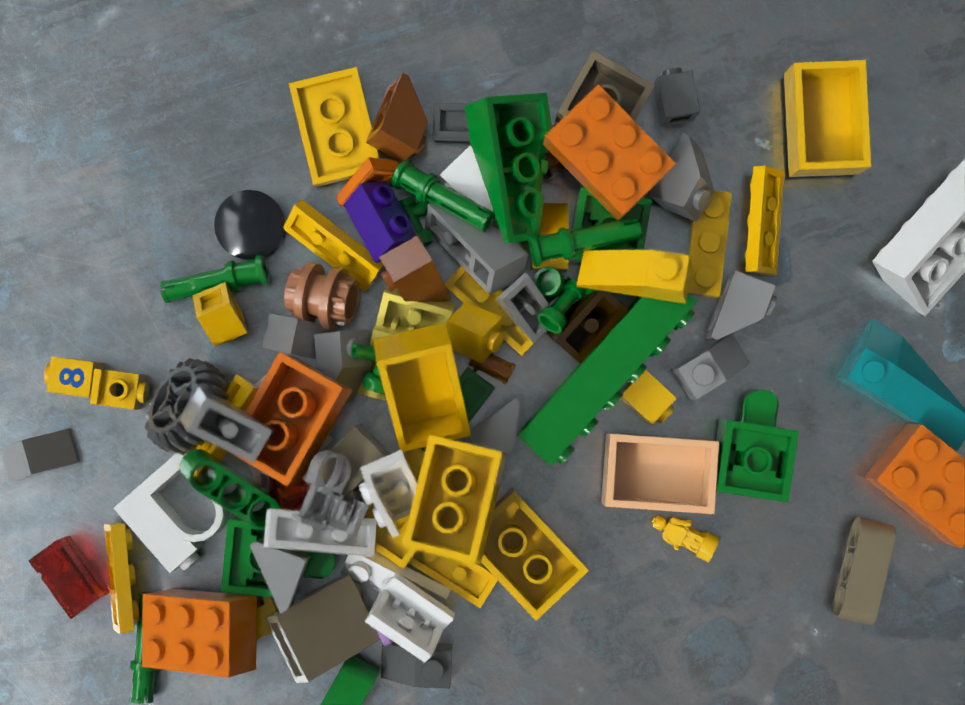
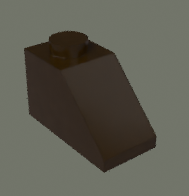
[546,290,629,364]

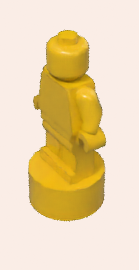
[652,515,721,563]

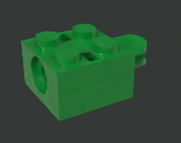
[568,187,652,296]
[716,390,799,503]
[221,516,337,597]

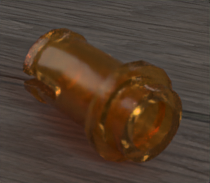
[468,353,516,385]

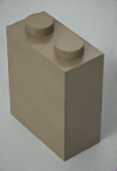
[265,575,381,683]

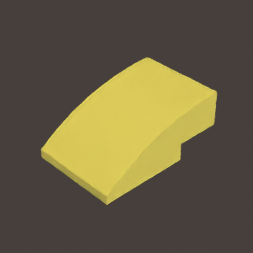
[358,286,456,402]

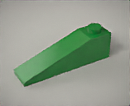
[464,93,552,244]

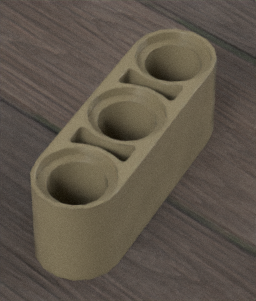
[833,517,896,626]

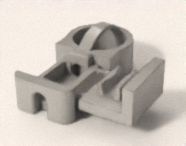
[292,450,369,536]

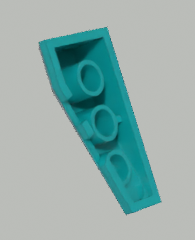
[835,319,965,451]

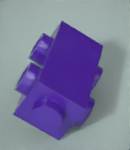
[343,181,420,263]

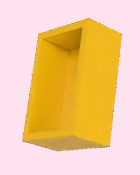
[784,60,871,177]
[373,322,471,452]

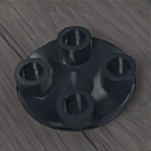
[214,190,285,260]

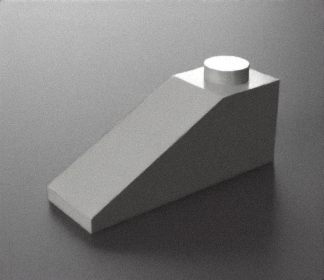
[425,203,528,295]

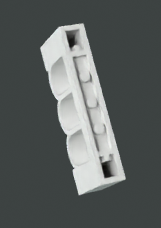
[113,375,336,573]

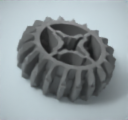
[145,358,229,455]

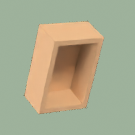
[601,433,719,514]

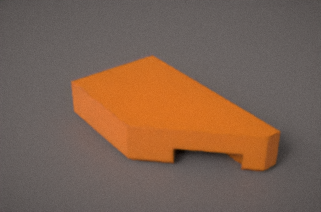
[336,157,399,207]

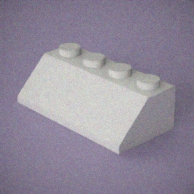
[872,159,965,316]

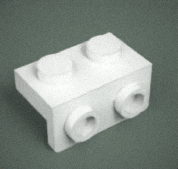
[359,450,418,537]
[365,574,455,662]

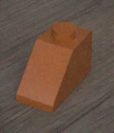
[366,73,428,162]
[379,236,451,302]

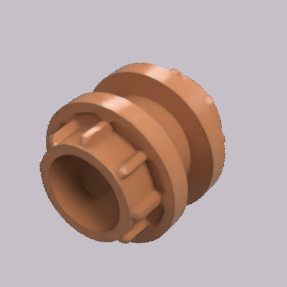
[284,262,360,330]

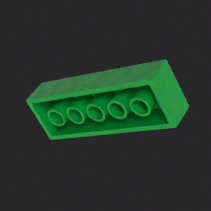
[516,293,698,466]

